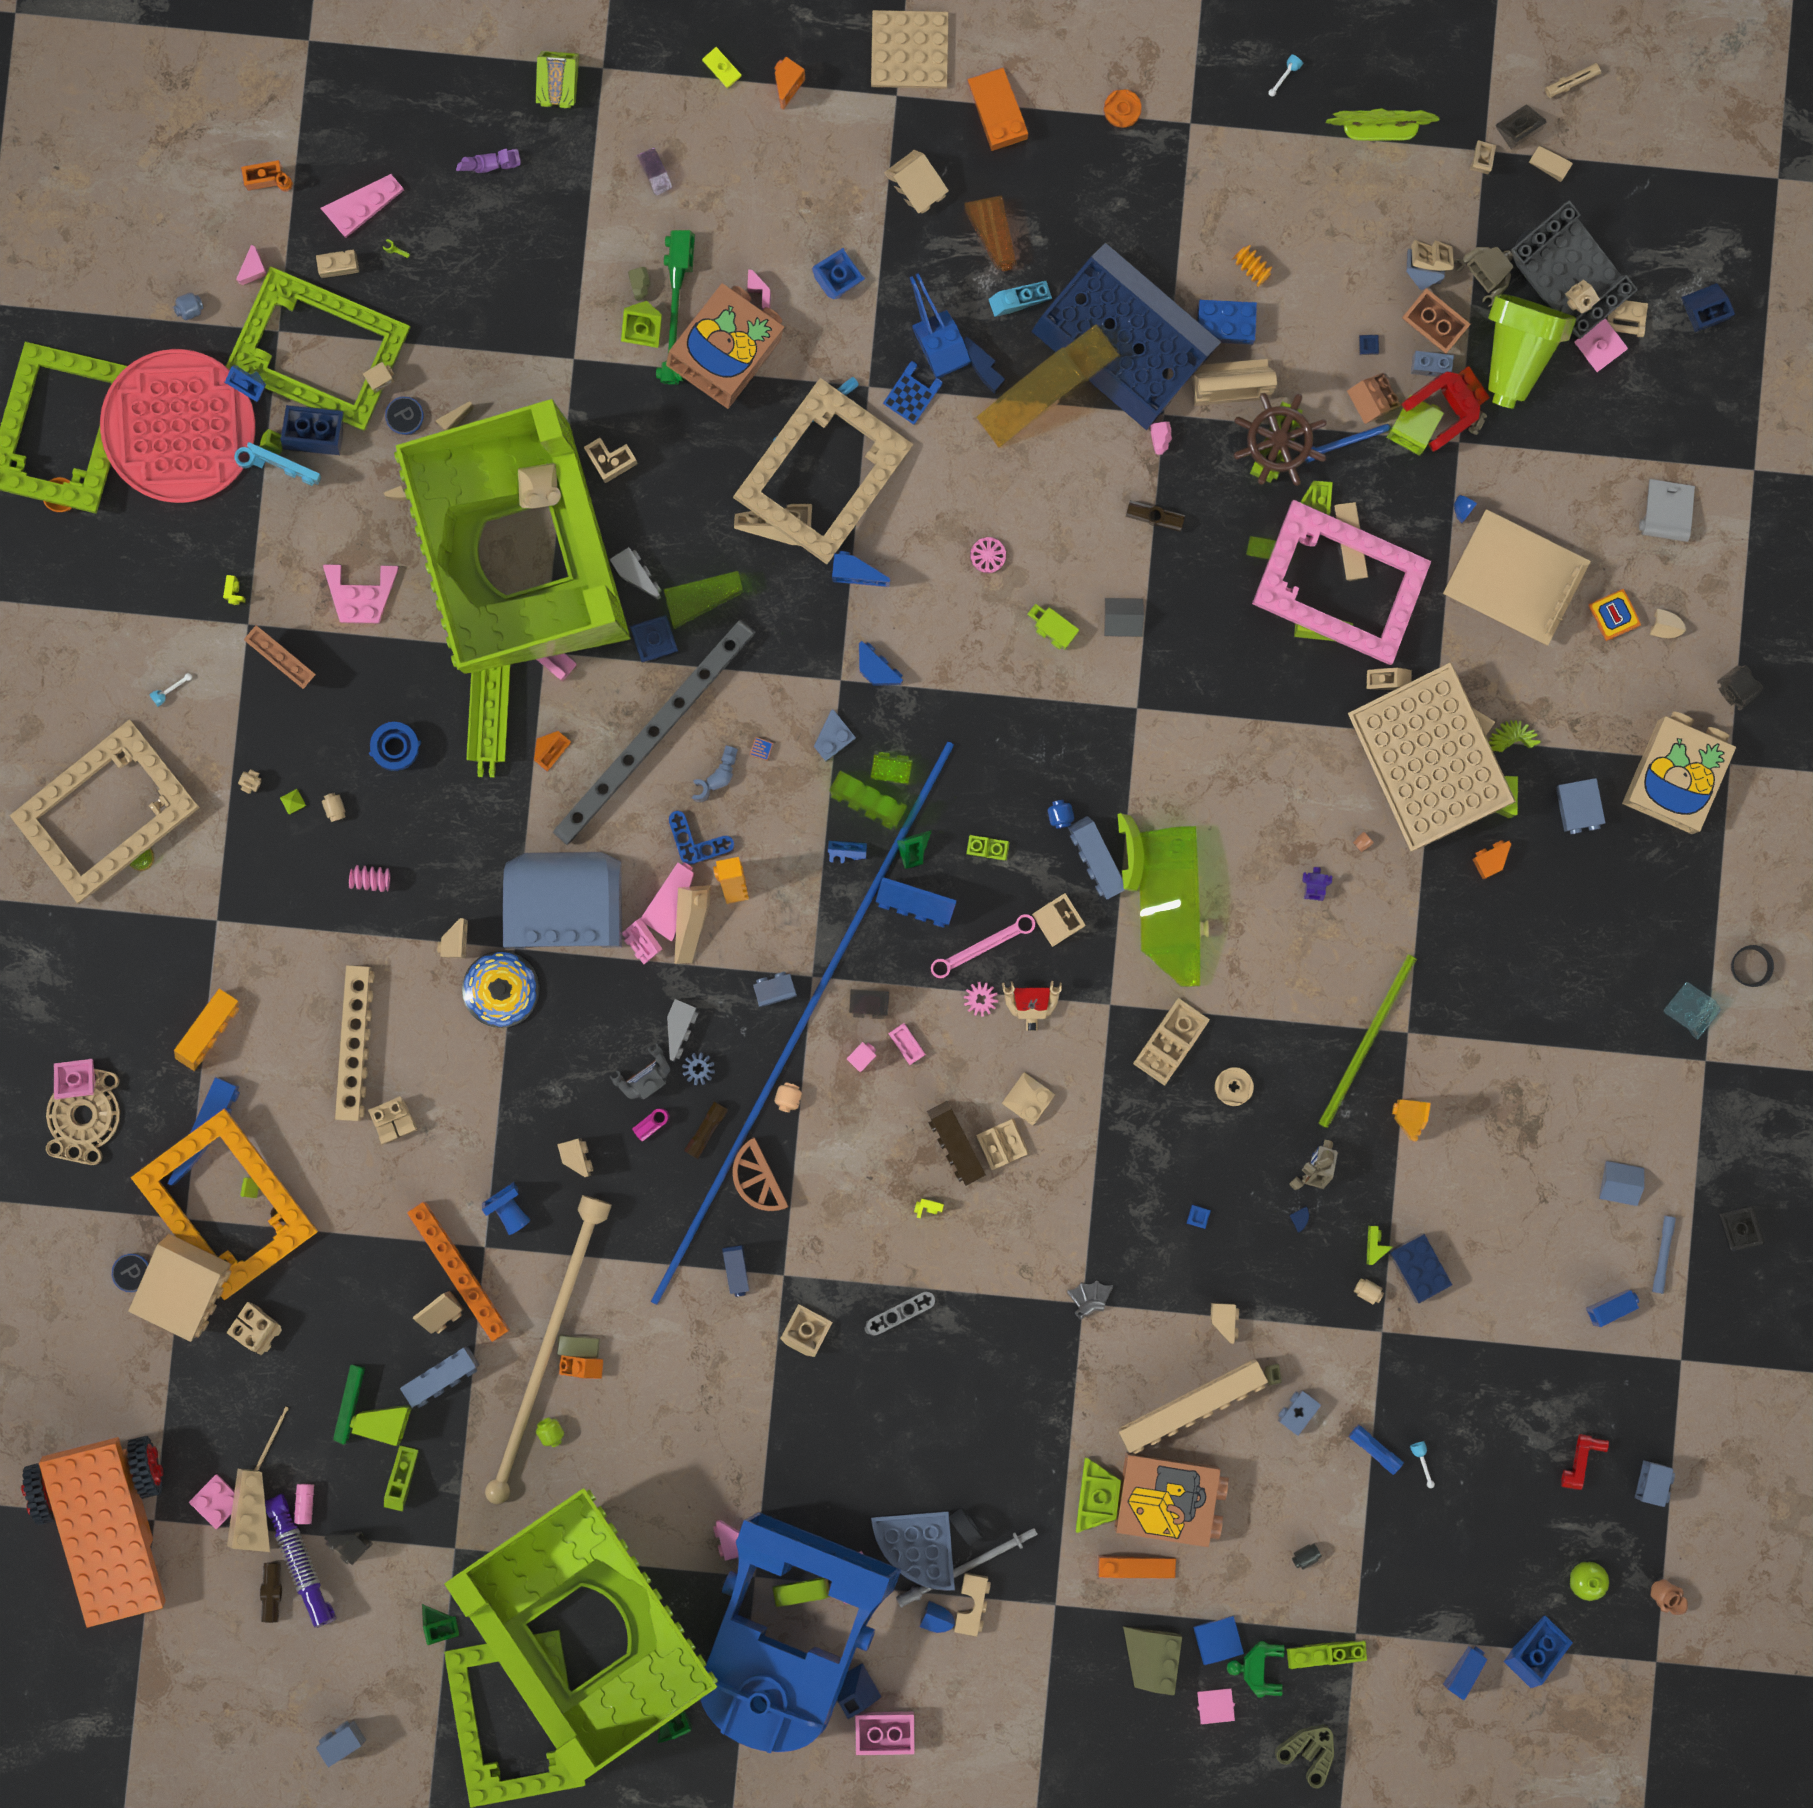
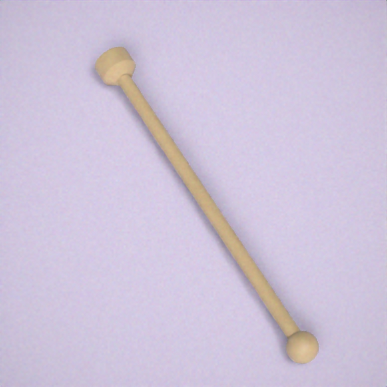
[485,1195,612,1504]

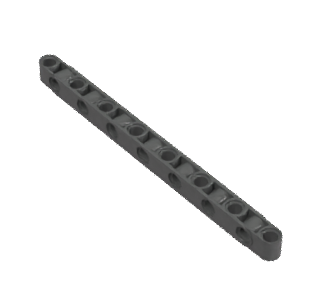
[553,619,756,845]

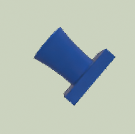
[482,1182,531,1235]

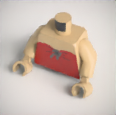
[1002,981,1062,1031]

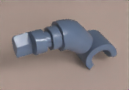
[692,745,738,802]

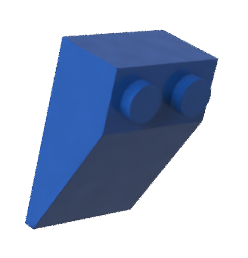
[832,551,890,587]
[1503,1616,1573,1688]

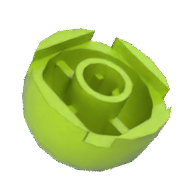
[1570,1562,1609,1601]

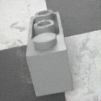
[610,547,661,599]
[667,999,699,1062]

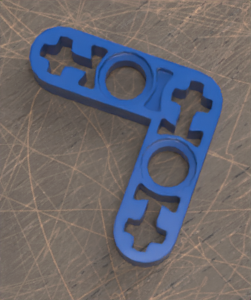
[669,811,734,865]

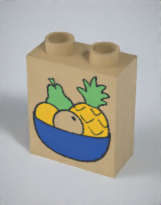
[1622,712,1736,834]

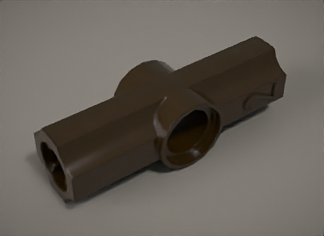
[1125,500,1185,532]
[260,1562,282,1623]

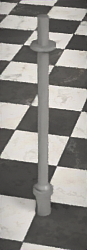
[896,1528,1038,1608]

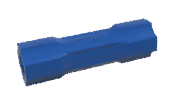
[1348,1424,1404,1475]

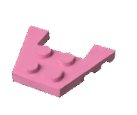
[323,565,399,624]

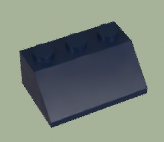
[280,405,344,456]

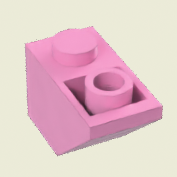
[847,1042,876,1073]
[713,1520,740,1561]

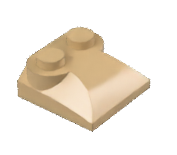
[518,463,561,508]
[1002,1072,1055,1126]
[780,1304,833,1357]

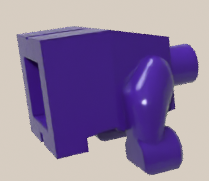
[1302,867,1333,901]

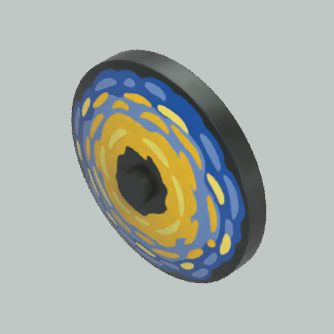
[462,951,540,1028]

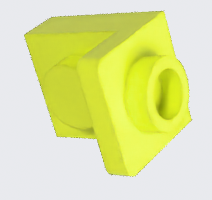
[223,575,245,605]
[914,1198,944,1218]

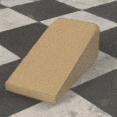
[1529,146,1573,182]
[436,401,474,431]

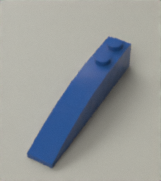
[168,1077,240,1185]

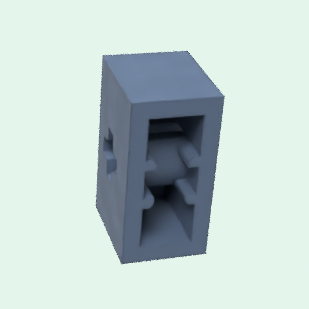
[1411,351,1454,377]
[1278,1390,1321,1436]

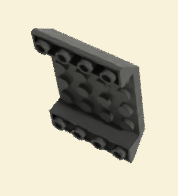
[1511,200,1638,339]

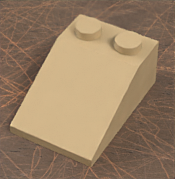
[413,1291,464,1334]

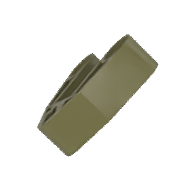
[1275,1725,1334,1788]

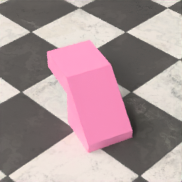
[747,270,771,310]

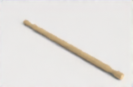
[255,1406,289,1471]

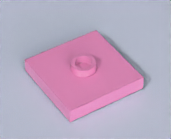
[1575,318,1628,372]

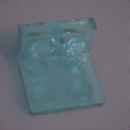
[1664,982,1722,1039]

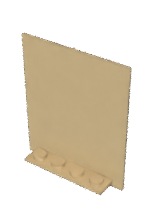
[1443,509,1591,646]

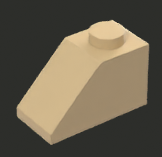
[1367,668,1412,690]

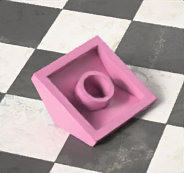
[54,1059,95,1099]

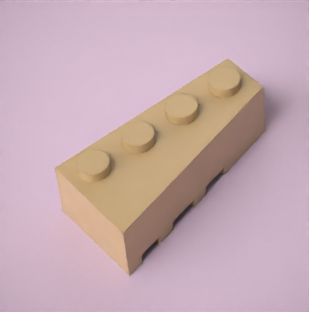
[227,1468,270,1552]

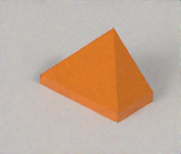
[534,731,571,771]

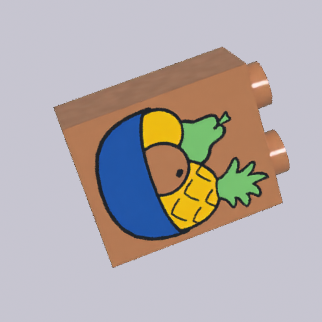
[666,283,784,409]

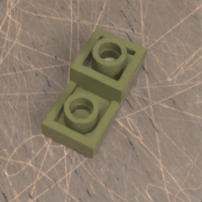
[557,1334,600,1358]

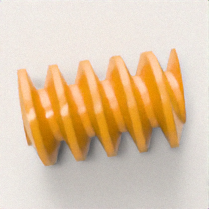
[1232,245,1273,287]

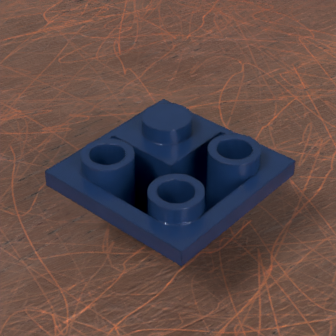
[837,1663,882,1719]

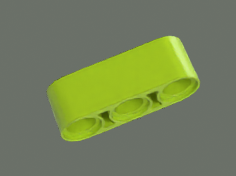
[772,1578,830,1607]

